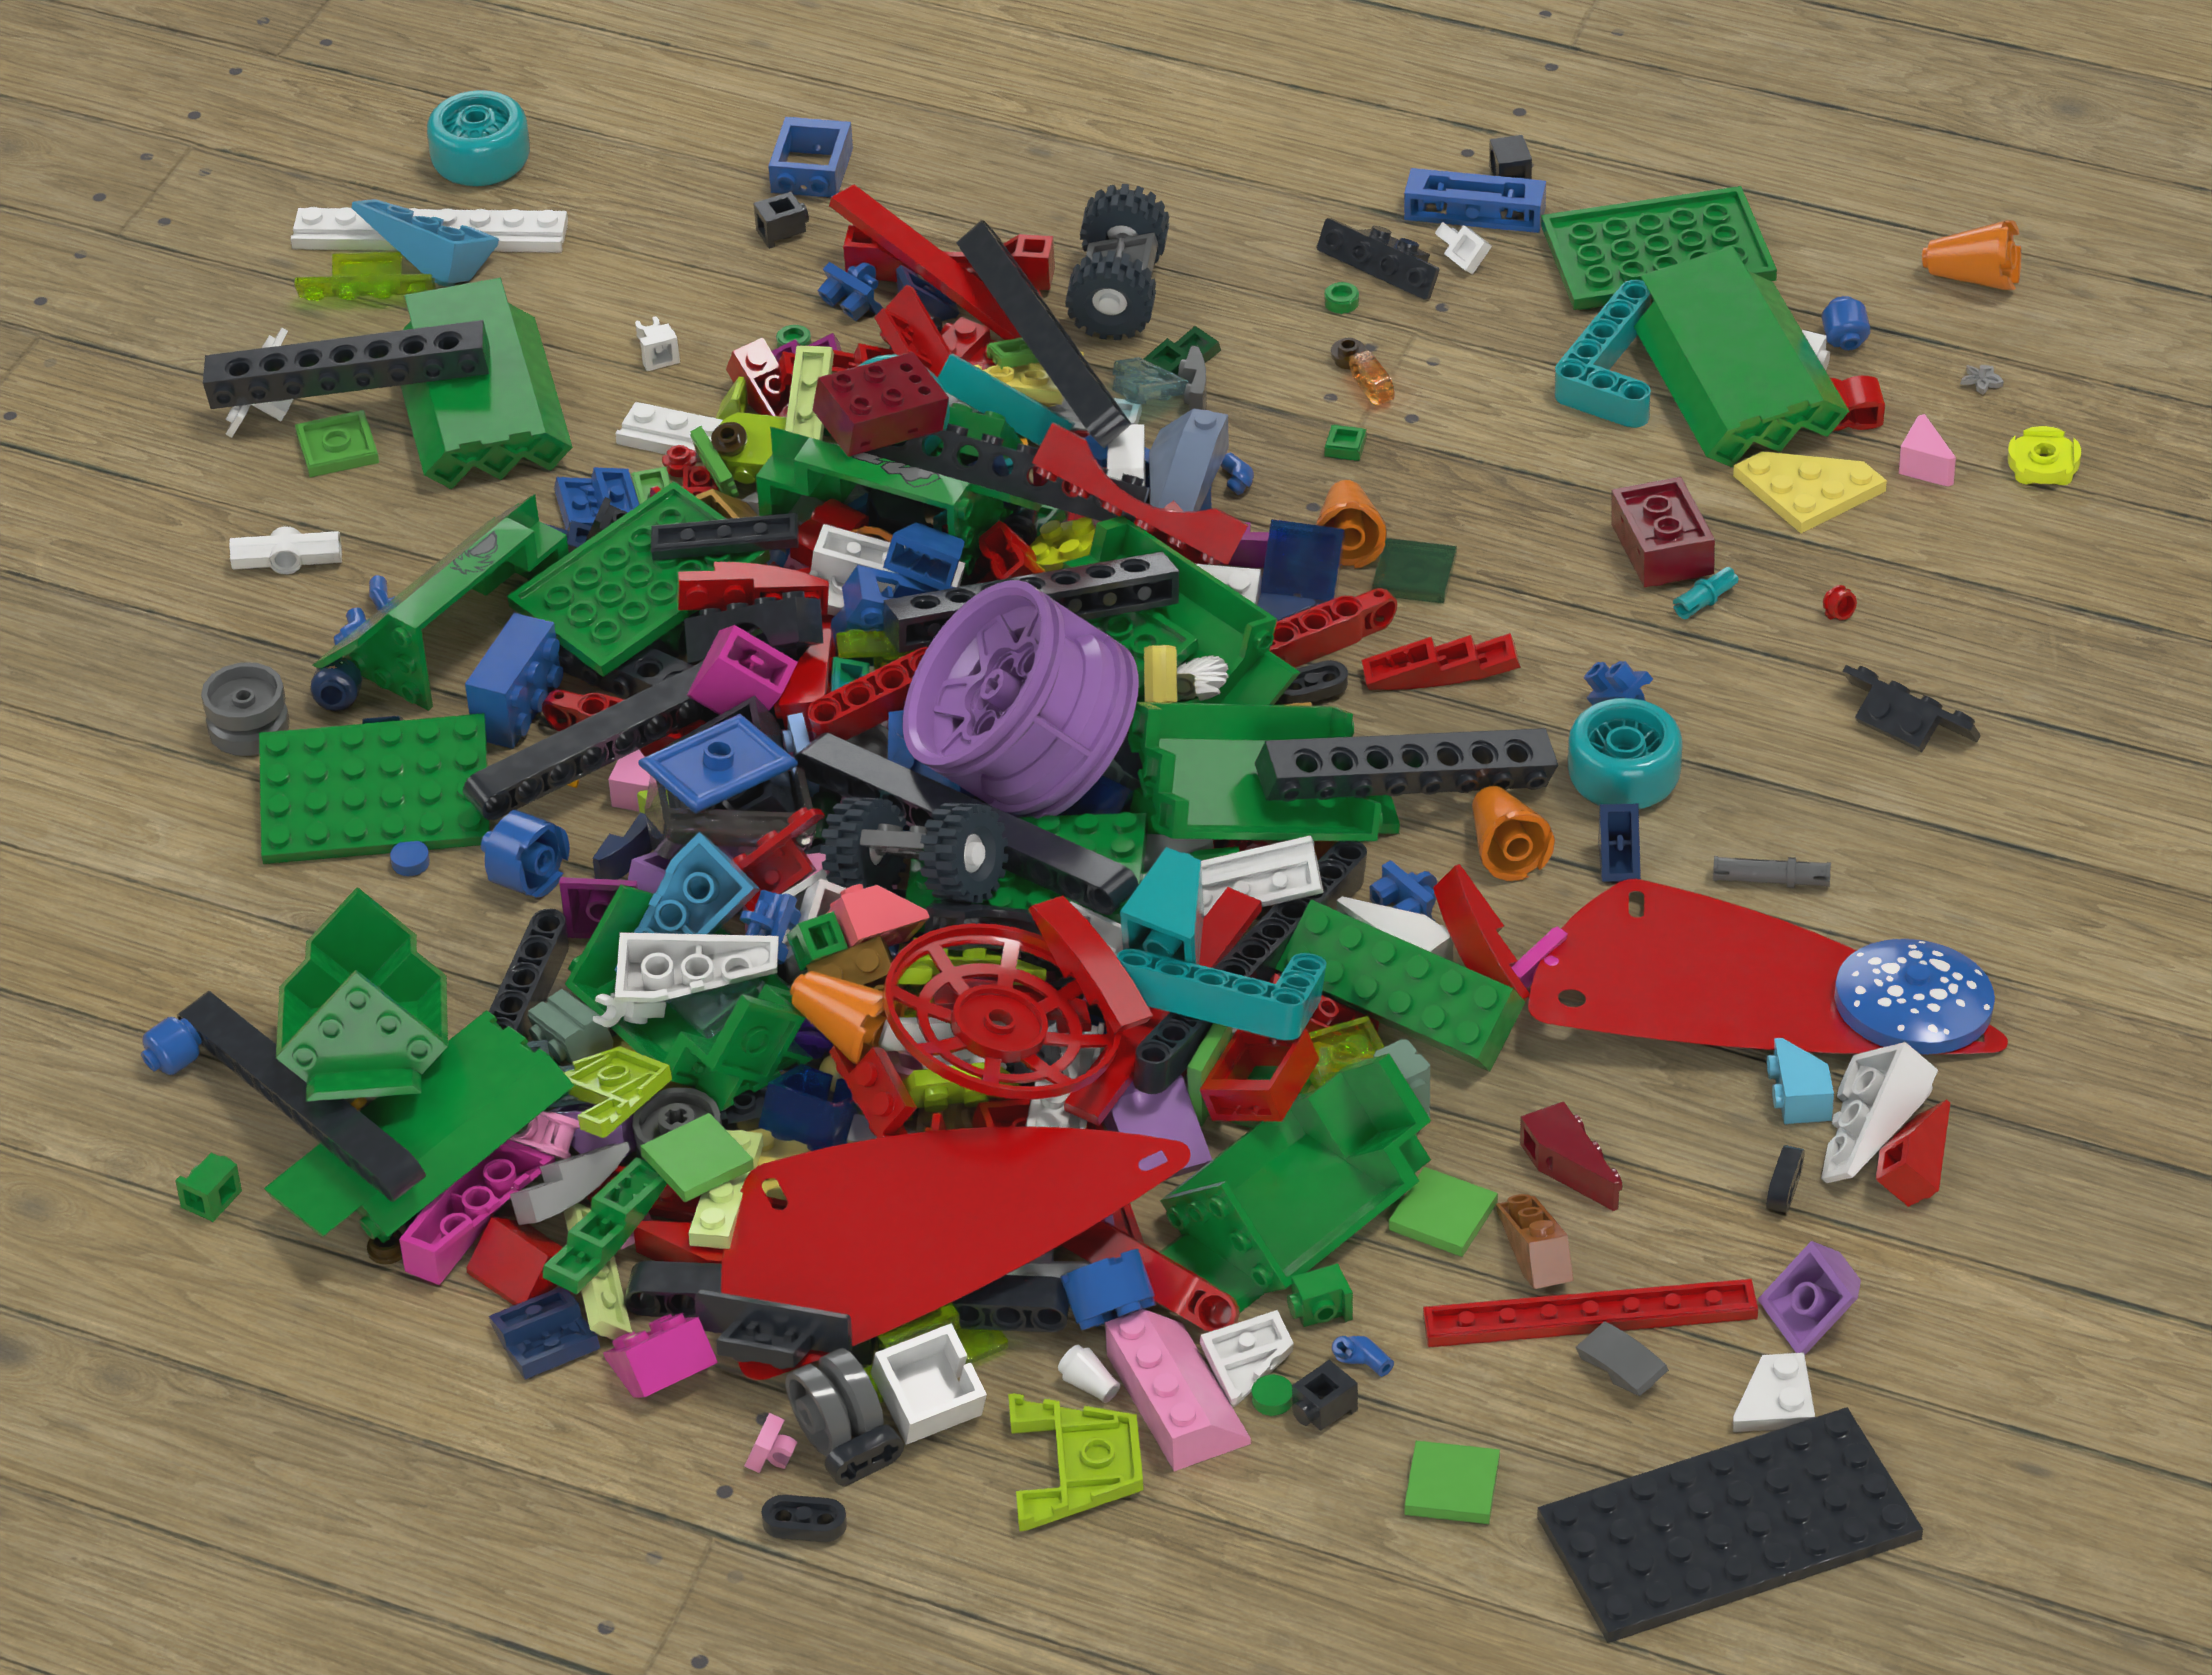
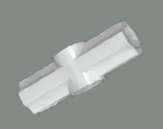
[229,526,342,575]

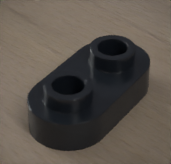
[1278,660,1348,705]
[761,1495,847,1542]

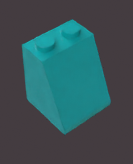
[1120,847,1204,965]

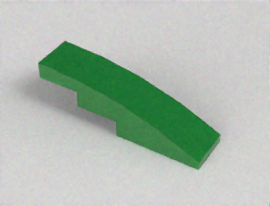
[543,1157,667,1294]

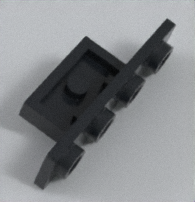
[1316,218,1440,300]
[1842,665,1981,752]
[695,1290,852,1369]

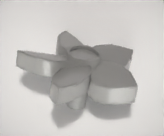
[1960,365,2004,395]

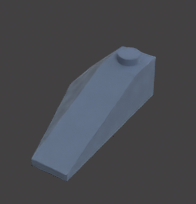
[1149,408,1229,511]

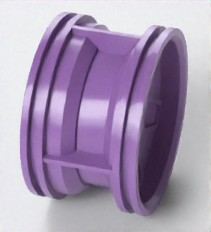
[903,580,1139,819]

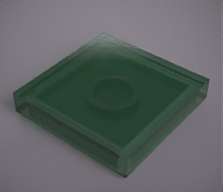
[1372,538,1457,603]

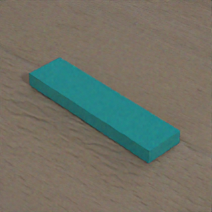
[938,353,1075,446]

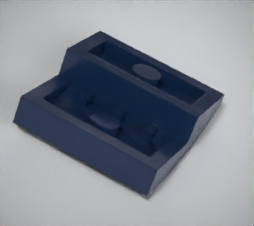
[489,1287,601,1379]

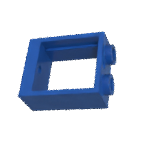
[768,117,853,198]

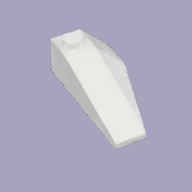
[615,933,779,1003]
[1821,1042,1938,1183]

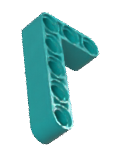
[1555,280,1651,428]
[1117,949,1327,1040]

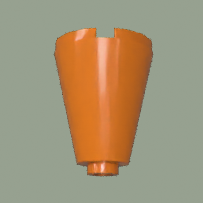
[1922,220,2021,290]
[1314,480,1387,569]
[1472,786,1555,881]
[790,971,905,1065]

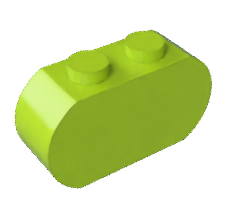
[718,412,787,484]

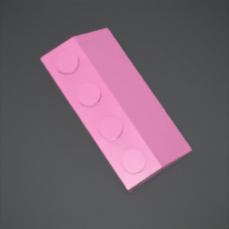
[1105,1309,1251,1471]

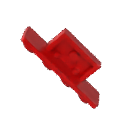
[874,285,952,393]
[732,807,825,912]
[829,1046,917,1138]

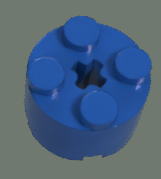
[481,810,570,897]
[1060,1249,1156,1330]

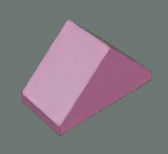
[1899,414,1956,486]
[608,750,666,811]

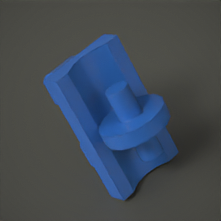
[817,262,883,321]
[1584,661,1653,705]
[1370,860,1437,921]
[740,890,801,964]

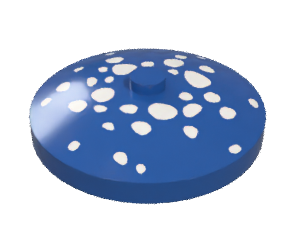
[1834,939,1995,1054]

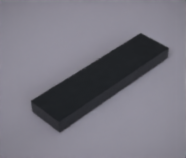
[651,513,799,561]

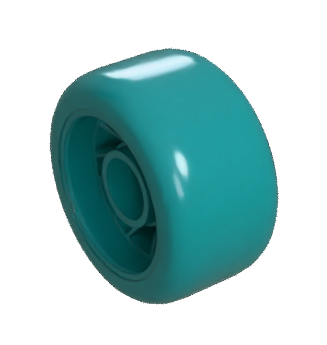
[427,90,530,186]
[1568,698,1683,809]

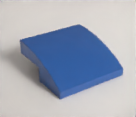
[554,467,639,530]

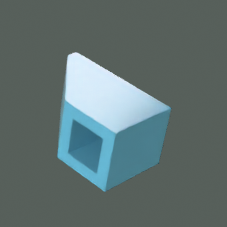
[1767,1038,1834,1124]

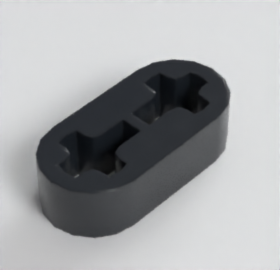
[1766,1145,1805,1214]
[824,1425,904,1486]

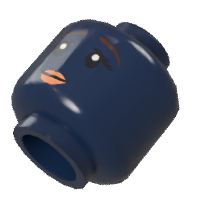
[310,657,362,711]

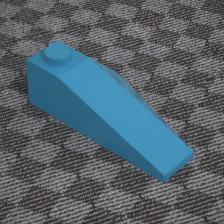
[352,199,499,287]
[615,832,760,972]

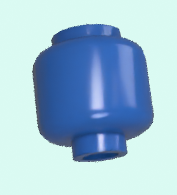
[1821,296,1871,350]
[141,1017,202,1075]

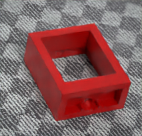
[1199,1029,1319,1122]

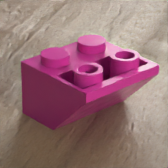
[687,625,798,715]
[603,1313,718,1398]

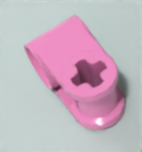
[510,1111,580,1159]

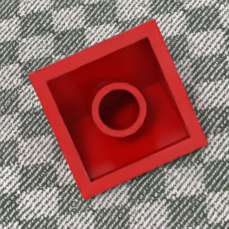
[466,1217,563,1305]

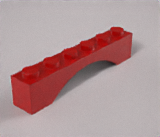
[843,225,1055,290]
[1032,423,1248,566]

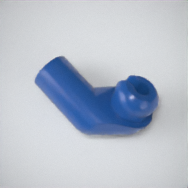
[1220,452,1254,495]
[369,575,396,611]
[334,608,366,645]
[1332,1336,1394,1377]

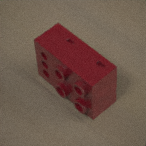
[812,352,949,457]
[1611,477,1715,587]

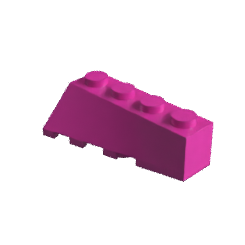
[399,1140,556,1285]

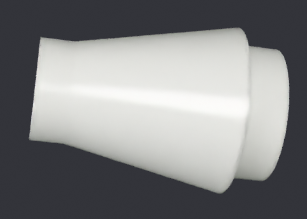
[1058,1345,1120,1403]

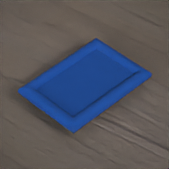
[638,714,798,814]

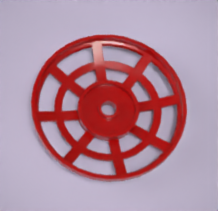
[883,923,1122,1100]

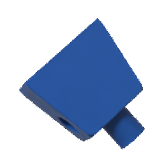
[883,523,965,590]

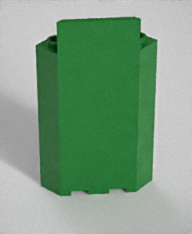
[1633,246,1849,467]
[400,277,573,490]
[1062,516,1301,705]
[1128,702,1400,841]
[264,1010,575,1244]

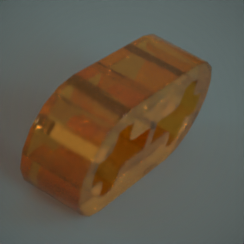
[1349,350,1395,406]

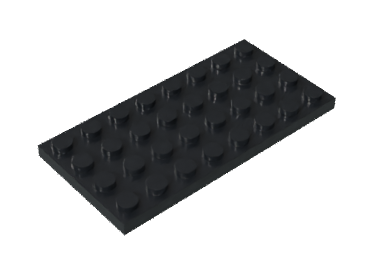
[1537,1407,1923,1643]

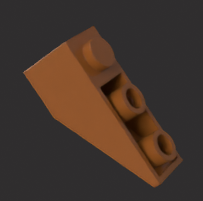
[1496,1194,1574,1289]

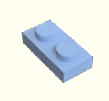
[782,713,819,798]

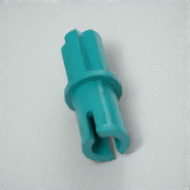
[1673,567,1739,619]

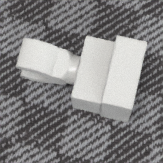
[635,317,680,371]

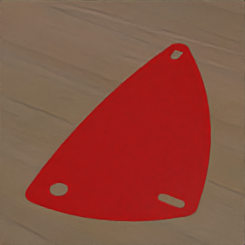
[1528,879,2008,1054]
[721,1126,1191,1380]

